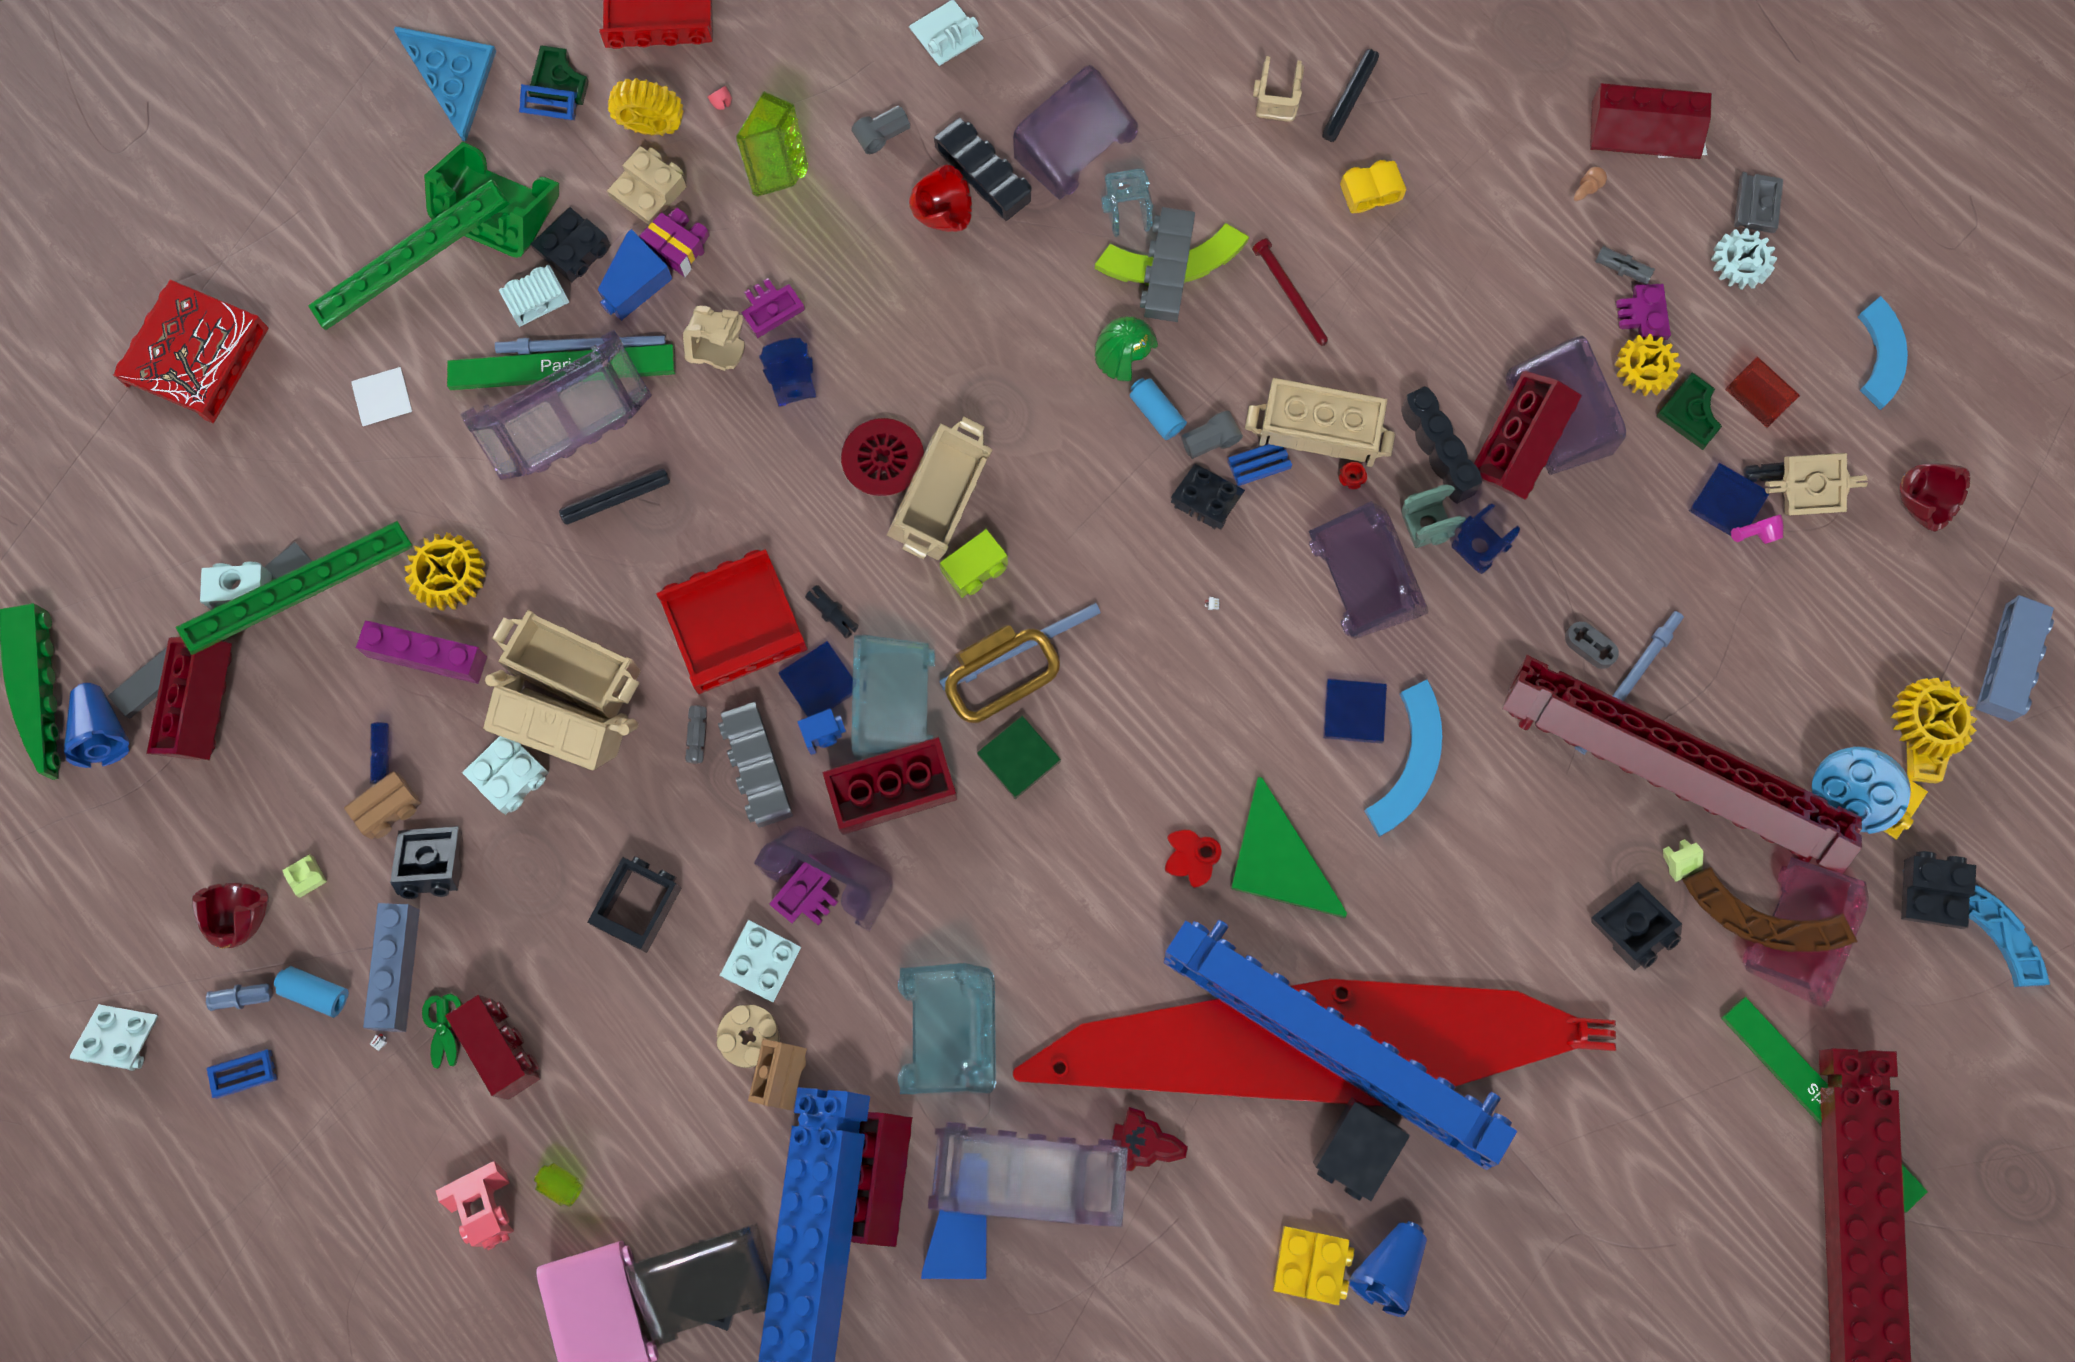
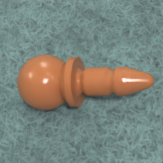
[1574,167,1607,201]

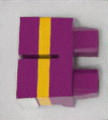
[639,208,710,277]

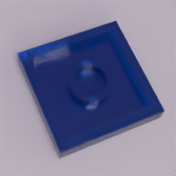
[1689,463,1770,536]
[778,641,860,717]
[1323,679,1387,744]

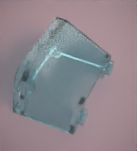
[852,635,935,761]
[898,963,996,1095]

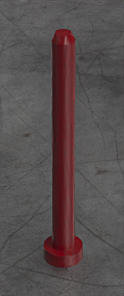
[1252,238,1328,346]

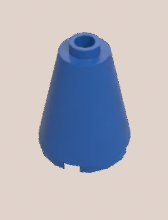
[64,683,129,768]
[1349,1221,1427,1317]

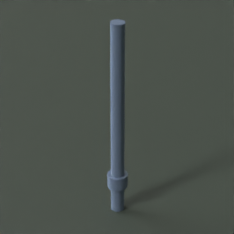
[495,335,666,355]
[939,603,1101,691]
[1575,611,1684,755]

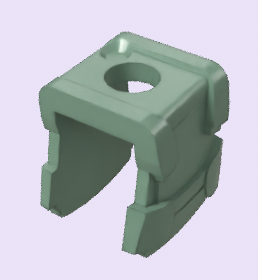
[1401,485,1466,548]

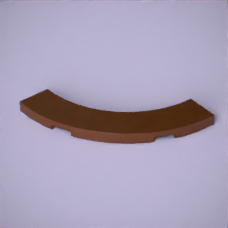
[1682,866,1858,952]

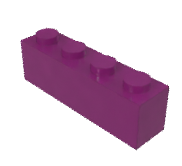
[355,620,487,684]

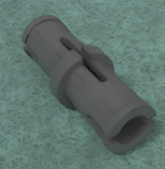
[1595,245,1655,285]

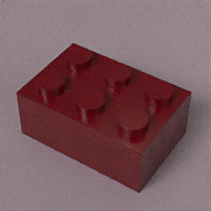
[445,995,541,1100]

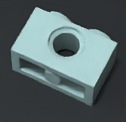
[200,562,272,610]

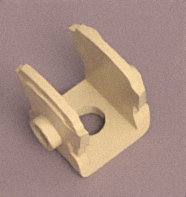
[1253,56,1304,122]
[683,306,745,371]

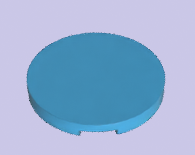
[1812,747,1911,834]

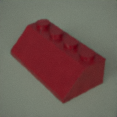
[1590,83,1712,159]
[1474,370,1582,500]
[146,637,232,760]
[822,737,957,835]
[851,1112,913,1247]

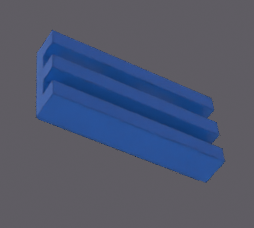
[519,84,577,120]
[1228,444,1292,486]
[206,1049,277,1099]

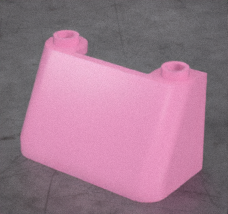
[537,1241,659,1362]

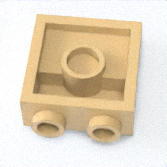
[607,146,686,225]

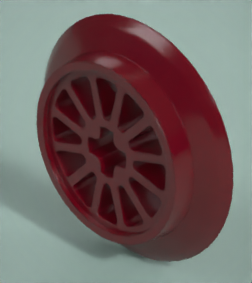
[841,418,924,496]

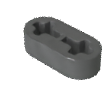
[1565,621,1619,669]

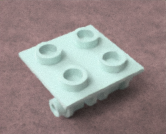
[909,0,984,66]
[719,920,801,1002]
[70,1004,158,1071]

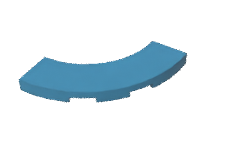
[1858,296,1908,410]

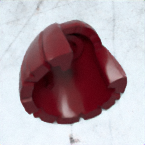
[1899,463,1970,532]
[192,883,269,949]

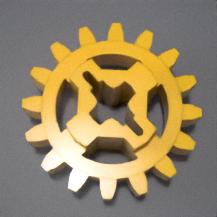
[1615,334,1681,396]

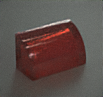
[1725,356,1800,428]

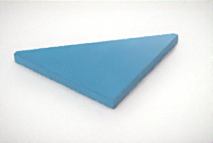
[394,27,496,141]

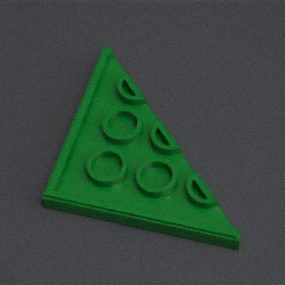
[1231,777,1347,918]

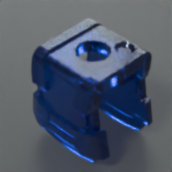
[759,338,817,407]
[1451,504,1520,574]

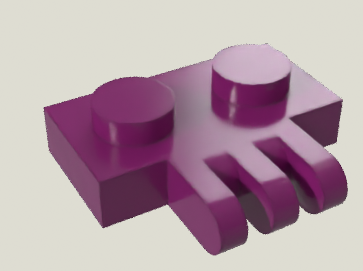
[741,278,805,339]
[1616,284,1671,341]
[769,857,839,925]

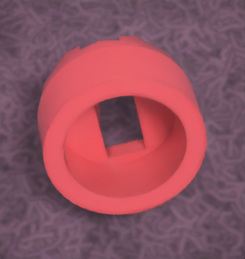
[707,86,732,110]

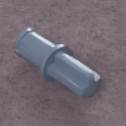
[206,984,273,1011]

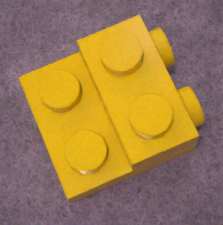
[1272,1226,1354,1305]

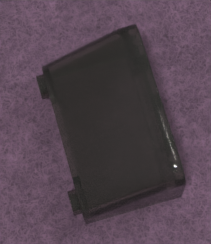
[625,1223,771,1345]

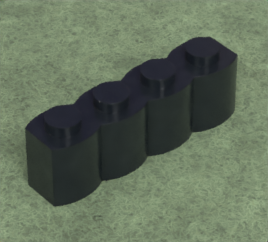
[934,118,1032,221]
[1401,386,1482,504]

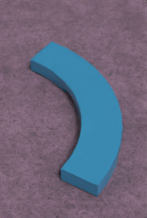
[1365,680,1442,837]
[1903,870,2050,987]

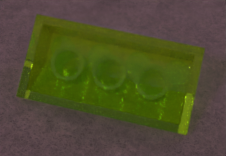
[736,91,809,197]

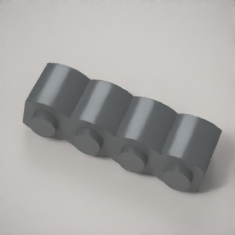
[1140,207,1195,322]
[718,702,793,828]

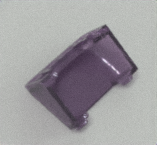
[1013,65,1138,200]
[1506,336,1626,475]
[1309,501,1428,639]
[754,826,893,932]

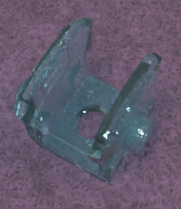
[1101,169,1153,237]

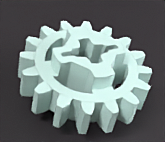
[1711,228,1777,290]

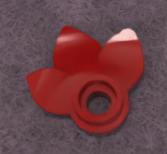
[1165,830,1222,888]

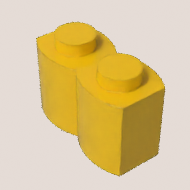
[1340,160,1407,213]

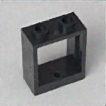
[587,856,682,953]

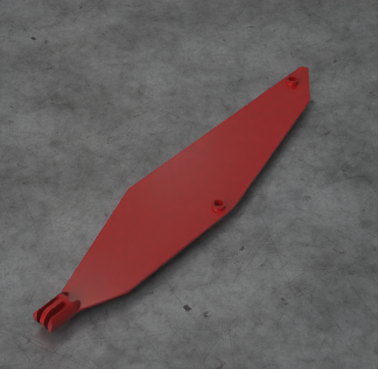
[1013,978,1616,1107]

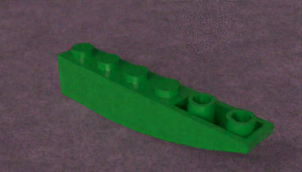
[0,603,61,780]

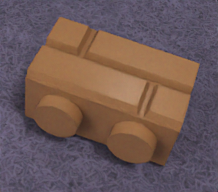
[344,771,421,840]
[748,1039,807,1111]

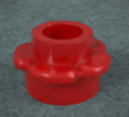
[1339,462,1367,490]

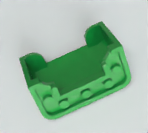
[424,142,559,258]

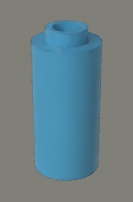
[1129,378,1187,440]
[274,966,348,1018]

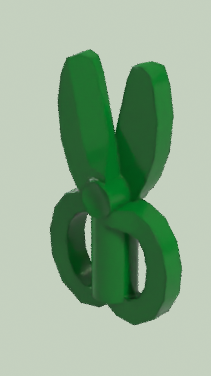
[422,993,463,1069]

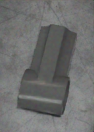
[851,105,911,154]
[1181,411,1243,459]

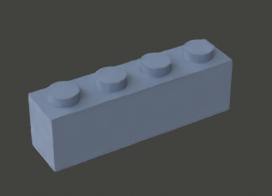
[1976,595,2054,722]
[363,903,420,1032]

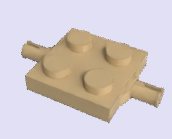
[1765,453,1868,515]

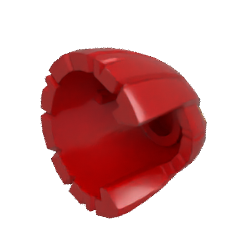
[909,165,972,232]

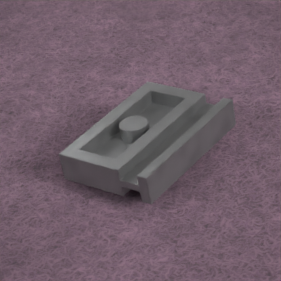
[1734,172,1783,233]

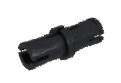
[805,585,859,638]

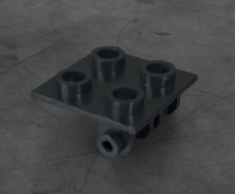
[1171,464,1245,530]

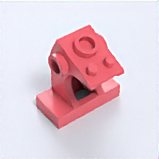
[436,1161,514,1250]

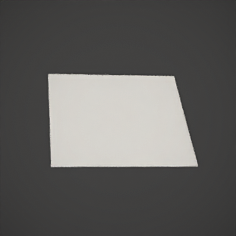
[351,367,412,426]

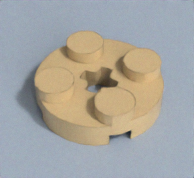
[717,1005,780,1068]

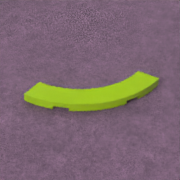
[1095,223,1249,286]

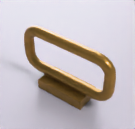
[945,625,1060,723]

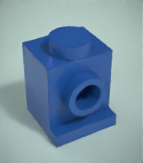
[797,709,846,755]

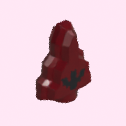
[1110,1107,1188,1171]

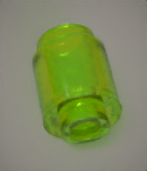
[534,1163,584,1208]

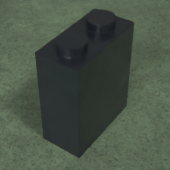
[1313,1097,1410,1201]

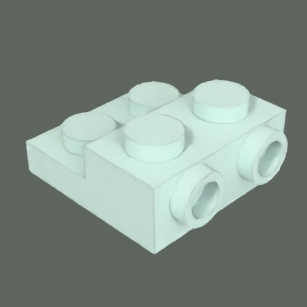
[462,736,549,815]

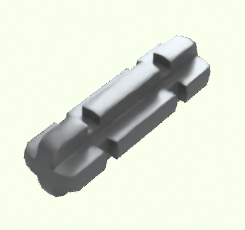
[685,705,707,764]

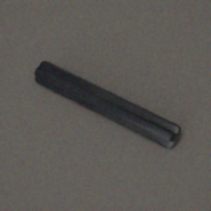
[1322,49,1379,142]
[559,468,670,525]

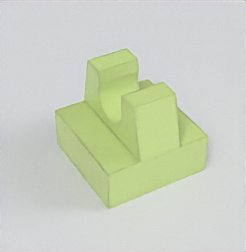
[1663,839,1703,881]
[282,855,327,897]

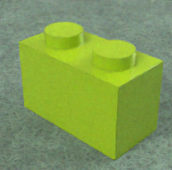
[940,529,1008,598]

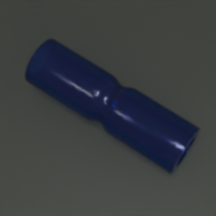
[370,722,389,784]

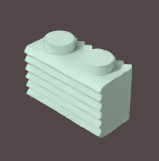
[499,265,569,327]

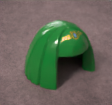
[1095,316,1158,381]

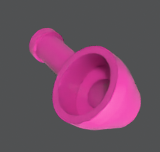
[1731,514,1784,544]

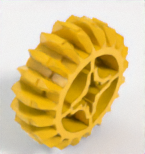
[608,78,684,136]
[404,532,486,611]
[1891,677,1977,759]

